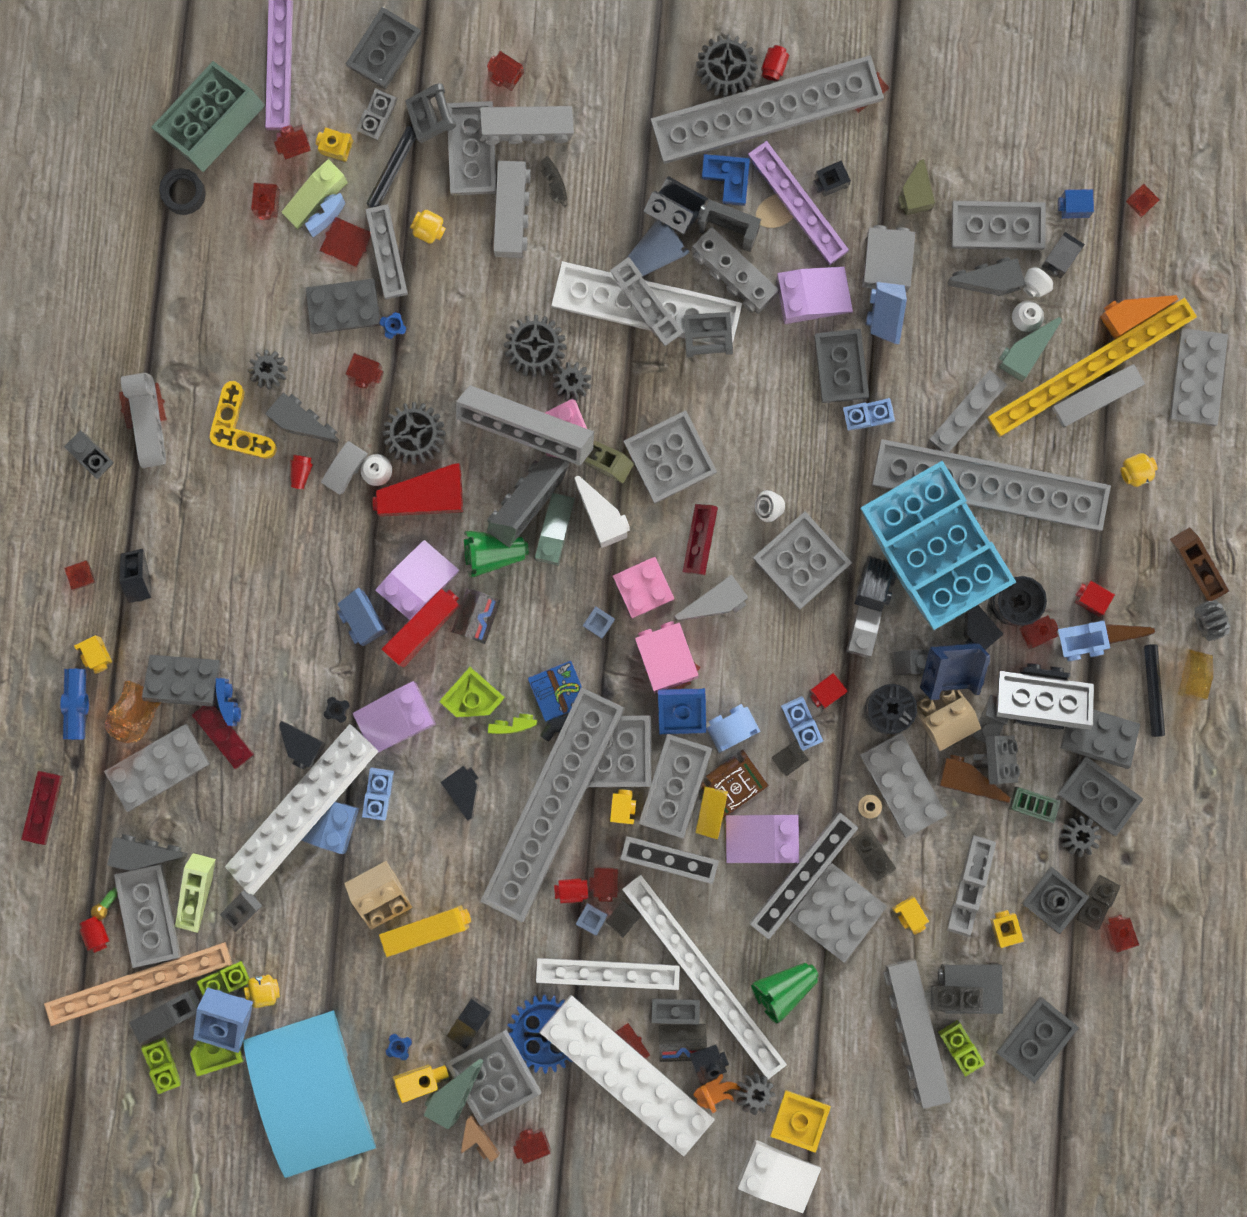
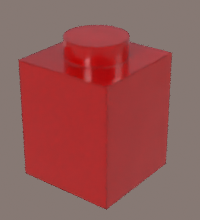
[1074,581,1115,617]
[809,673,848,709]

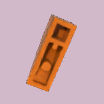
[1100,295,1178,339]

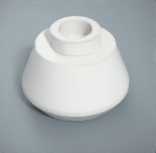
[1023,267,1053,298]
[1012,301,1044,332]
[361,454,392,486]
[755,490,785,522]

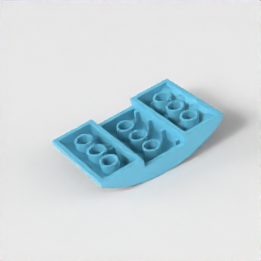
[860,461,1016,630]
[243,1010,376,1178]

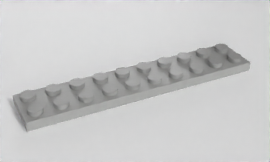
[651,55,884,164]
[872,439,1111,532]
[480,687,625,922]

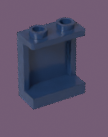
[920,644,990,700]

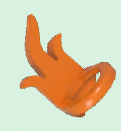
[693,1074,741,1114]

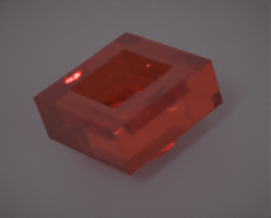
[1125,184,1160,218]
[64,560,96,591]

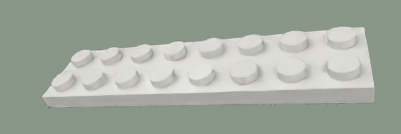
[551,261,742,344]
[225,724,379,895]
[540,995,715,1156]

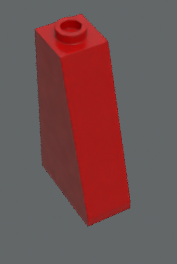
[373,463,463,517]
[381,588,460,668]

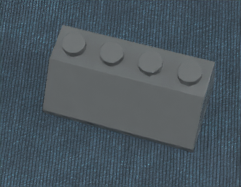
[487,456,570,548]

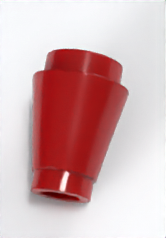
[290,454,313,489]

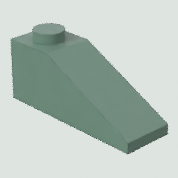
[999,317,1063,382]
[535,493,575,566]
[424,1059,484,1129]

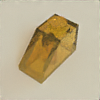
[1178,649,1213,701]

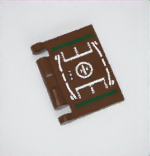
[701,750,769,818]

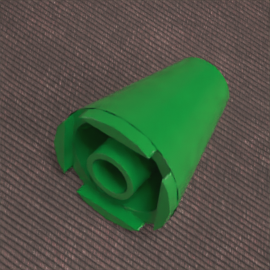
[464,531,529,577]
[751,963,819,1024]

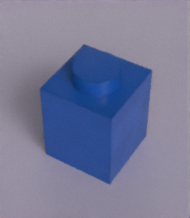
[1058,189,1094,219]

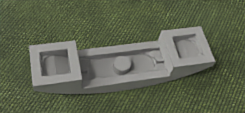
[610,257,684,346]

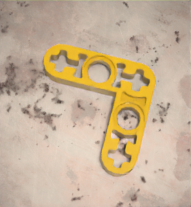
[210,381,277,459]

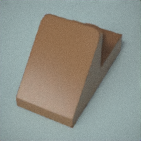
[461,1114,500,1162]

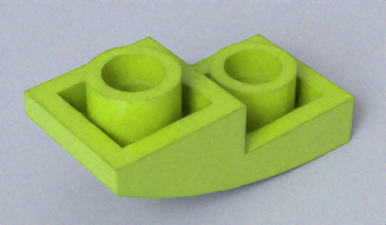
[488,713,538,734]
[196,961,249,996]
[938,1020,985,1077]
[141,1037,181,1094]

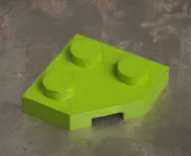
[439,667,505,717]
[190,1041,244,1077]

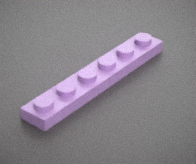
[265,0,293,130]
[748,141,849,265]

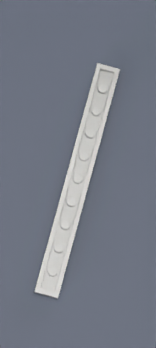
[622,875,787,1079]

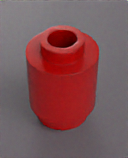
[761,45,790,82]
[554,878,588,904]
[79,916,110,953]

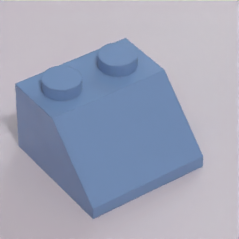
[866,282,907,344]
[337,588,387,646]
[302,801,360,854]
[193,988,253,1053]

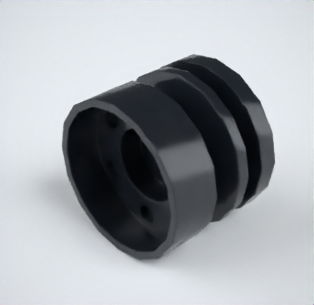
[989,576,1047,626]
[863,684,917,735]

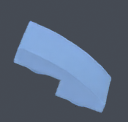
[305,193,345,237]
[843,398,895,431]
[781,696,823,751]
[362,768,394,821]

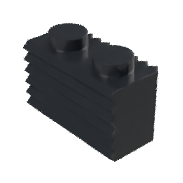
[854,556,897,612]

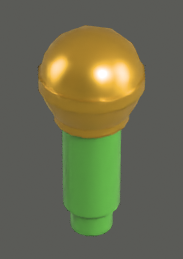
[91,887,118,920]

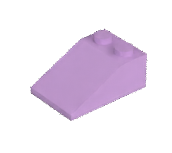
[776,267,853,324]
[376,540,459,620]
[353,681,436,753]
[726,815,799,863]

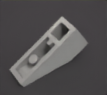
[674,575,748,622]
[846,605,883,658]

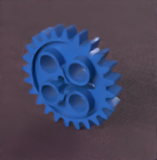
[507,994,573,1074]

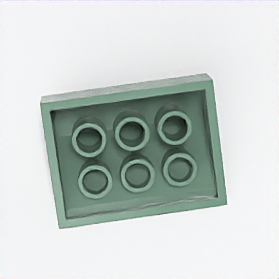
[151,61,265,172]

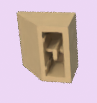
[917,690,981,751]
[344,861,412,930]

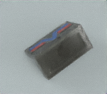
[451,588,501,644]
[658,1023,707,1062]

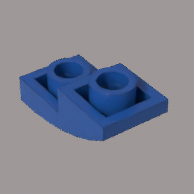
[216,678,241,727]

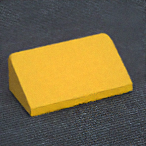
[695,787,728,840]

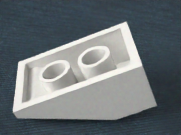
[574,476,630,548]
[737,1140,821,1213]

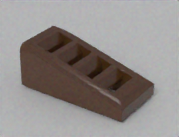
[1105,624,1155,644]

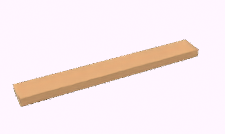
[44,942,233,1026]

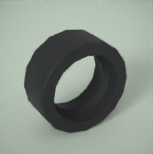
[159,168,206,215]

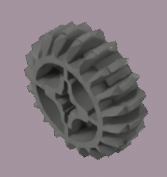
[696,34,758,97]
[504,315,567,378]
[383,402,446,465]

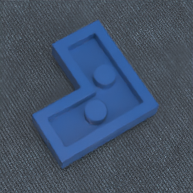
[702,154,750,206]

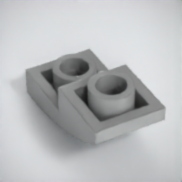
[356,88,398,140]
[321,441,368,495]

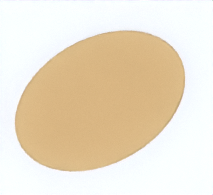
[756,194,793,228]

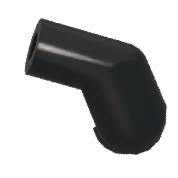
[540,716,567,742]

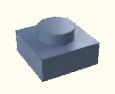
[583,606,615,639]
[576,903,608,936]

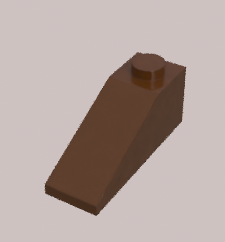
[1170,527,1229,601]
[937,755,1011,803]

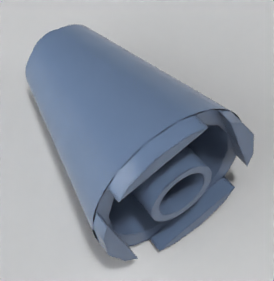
[627,219,690,277]

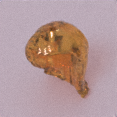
[105,681,161,743]

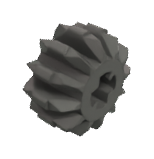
[248,350,288,390]
[552,362,591,401]
[1194,600,1230,641]
[1060,816,1102,857]
[734,1073,776,1115]

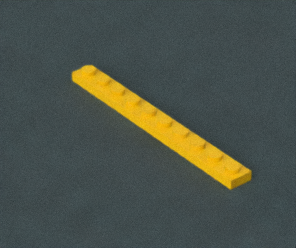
[987,298,1197,438]

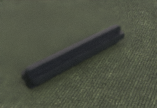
[367,126,416,208]
[1144,644,1165,737]

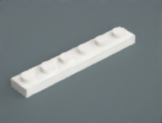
[536,958,680,990]

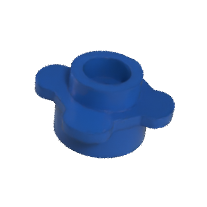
[379,312,406,339]
[386,1034,412,1061]

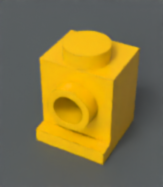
[316,127,353,162]
[74,635,112,674]
[610,789,636,824]
[892,896,929,935]
[990,910,1024,948]

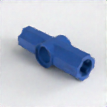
[60,669,89,740]

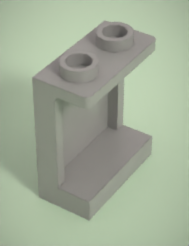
[862,225,915,292]

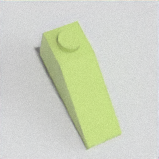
[282,159,348,229]
[175,853,216,933]

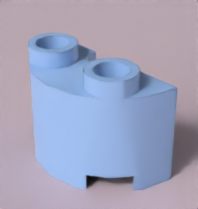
[1058,621,1110,662]
[706,704,761,753]

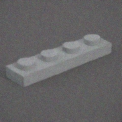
[366,204,408,300]
[928,370,1007,453]

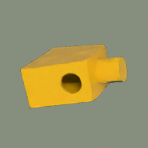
[392,1064,449,1103]

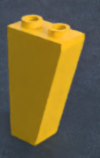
[379,905,472,957]

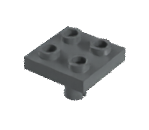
[973,735,1020,784]
[1021,867,1089,934]

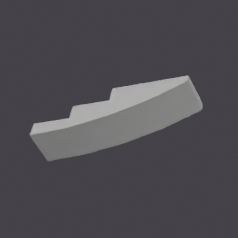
[1052,364,1145,428]
[946,835,996,937]

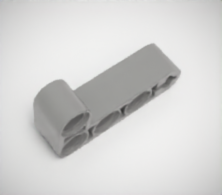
[121,373,166,468]

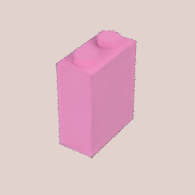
[635,621,698,694]

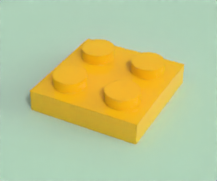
[770,1090,831,1153]

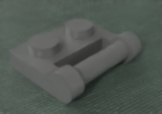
[405,83,456,143]
[684,312,733,358]

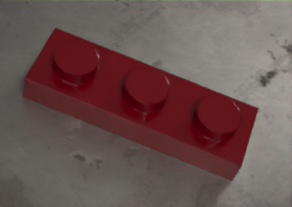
[682,504,718,575]
[192,704,255,770]
[21,771,63,845]

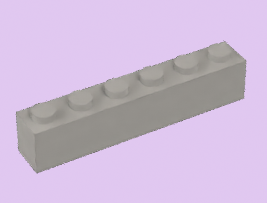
[456,385,594,466]
[749,812,858,939]
[883,959,951,1109]

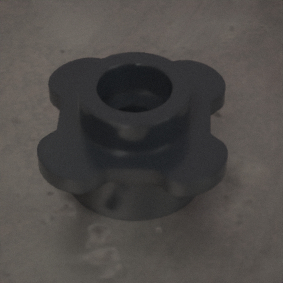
[324,697,350,723]

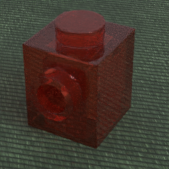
[487,51,524,91]
[274,124,311,160]
[251,183,281,220]
[345,353,384,389]
[1019,615,1059,650]
[589,867,618,902]
[1103,914,1139,953]
[513,1128,551,1164]

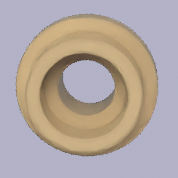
[858,795,882,819]

